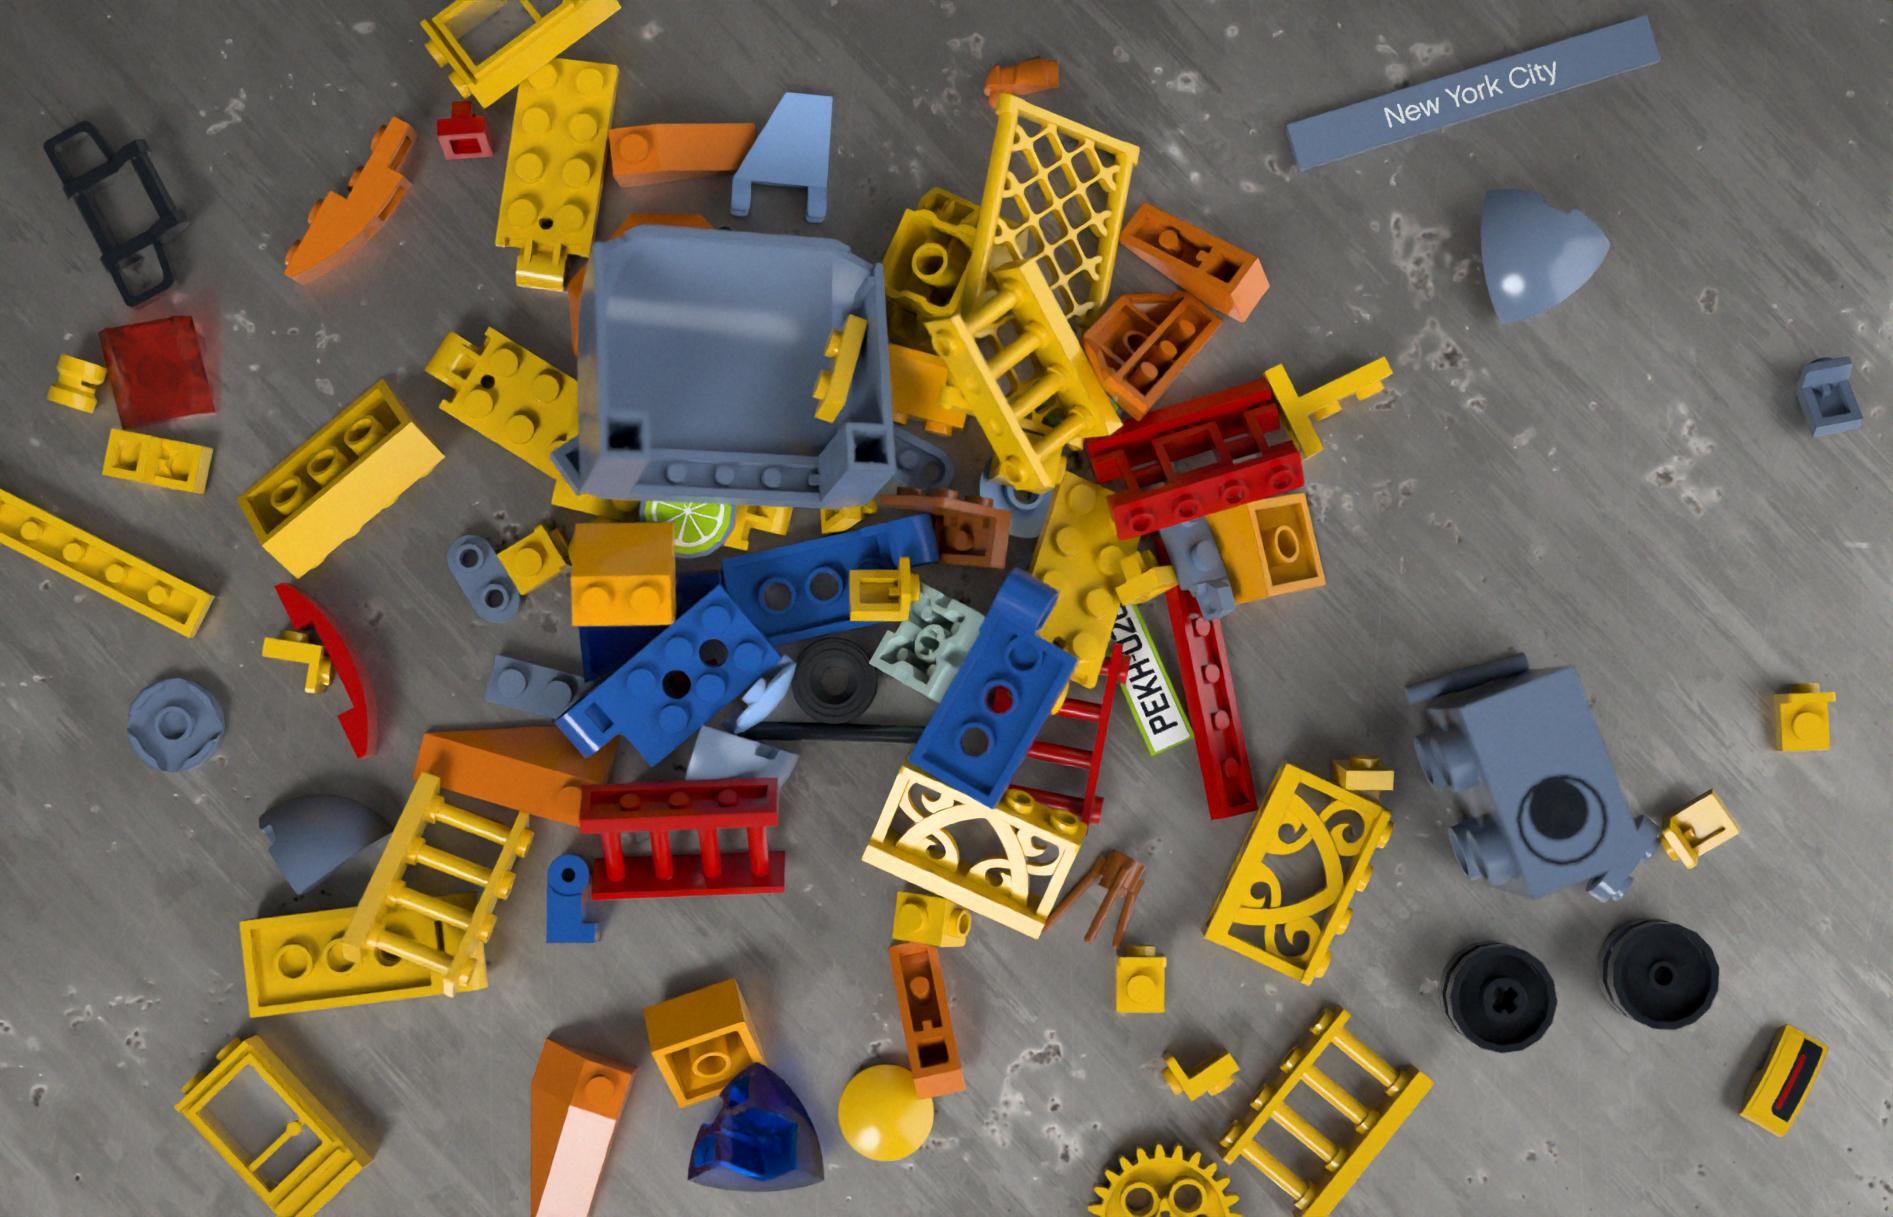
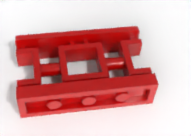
[1084,378,1305,541]

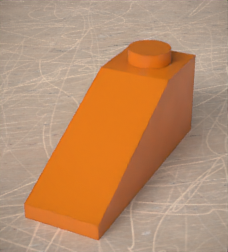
[608,123,757,188]
[1118,202,1270,323]
[888,942,966,1100]

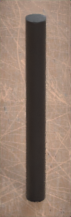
[745,721,927,744]

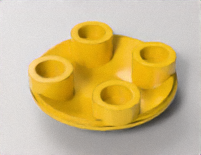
[838,1064,934,1161]

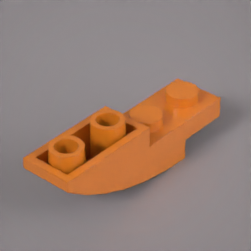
[283,116,419,285]

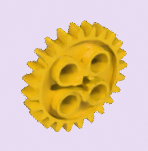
[1087,1141,1243,1217]

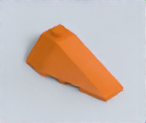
[412,725,621,827]
[531,1037,638,1217]

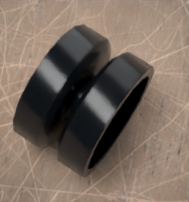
[1597,918,1719,1030]
[1438,940,1557,1053]

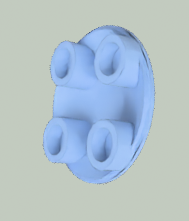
[721,654,797,735]

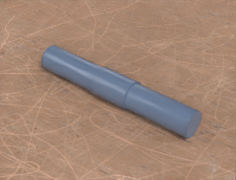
[1404,652,1529,705]

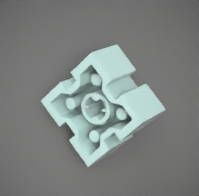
[869,581,986,704]

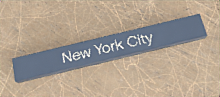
[1284,15,1661,173]

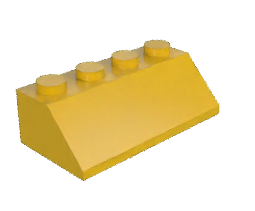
[236,378,445,579]

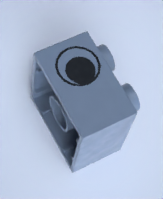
[1413,665,1647,900]

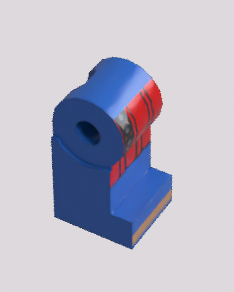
[546,854,600,943]

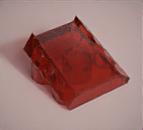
[98,315,216,430]

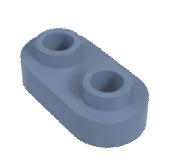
[891,425,955,496]
[447,535,523,623]
[1586,814,1661,903]

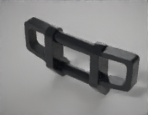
[43,121,190,310]

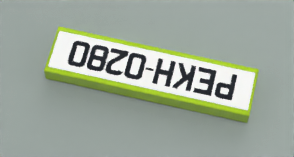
[1105,603,1194,756]

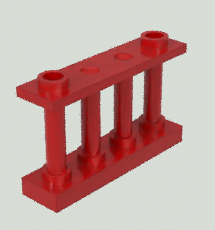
[985,642,1131,836]
[579,777,786,900]

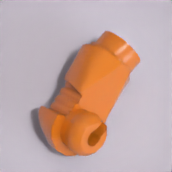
[984,55,1059,109]

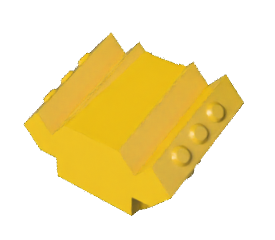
[881,186,1029,357]

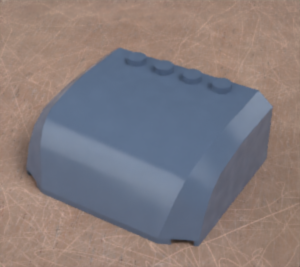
[578,224,896,509]

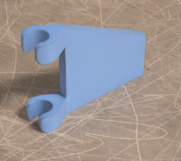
[729,92,832,224]

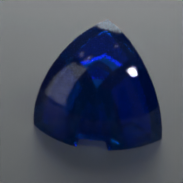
[687,1062,824,1192]

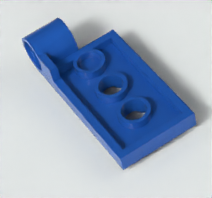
[721,514,941,647]
[908,567,1080,810]
[554,583,782,768]

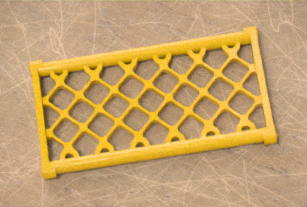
[938,93,1140,451]

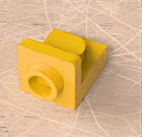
[497,523,572,596]
[1774,683,1836,751]
[1115,944,1166,1013]

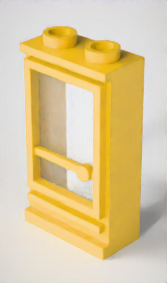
[420,0,621,109]
[174,1035,373,1217]

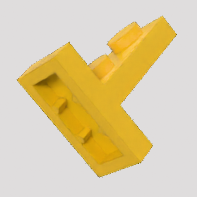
[1259,356,1393,461]

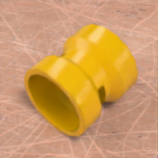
[46,354,108,414]

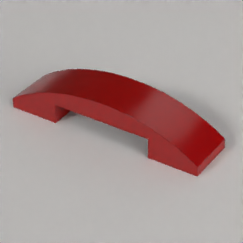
[274,582,378,759]

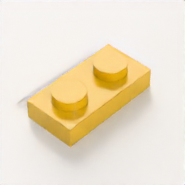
[812,314,868,423]

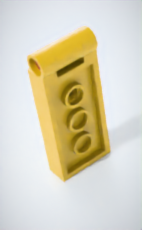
[239,891,488,1018]

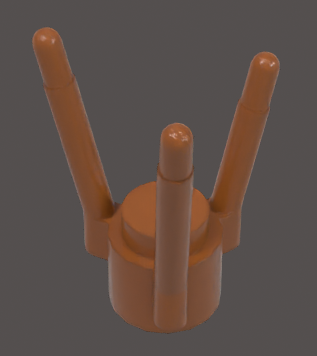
[1041,849,1146,949]

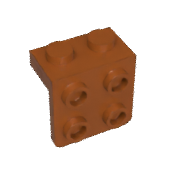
[879,487,1012,569]

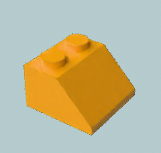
[888,343,968,438]
[1205,492,1326,605]
[571,522,677,626]
[643,978,771,1109]

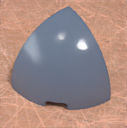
[1481,189,1611,325]
[685,725,800,789]
[259,794,394,895]

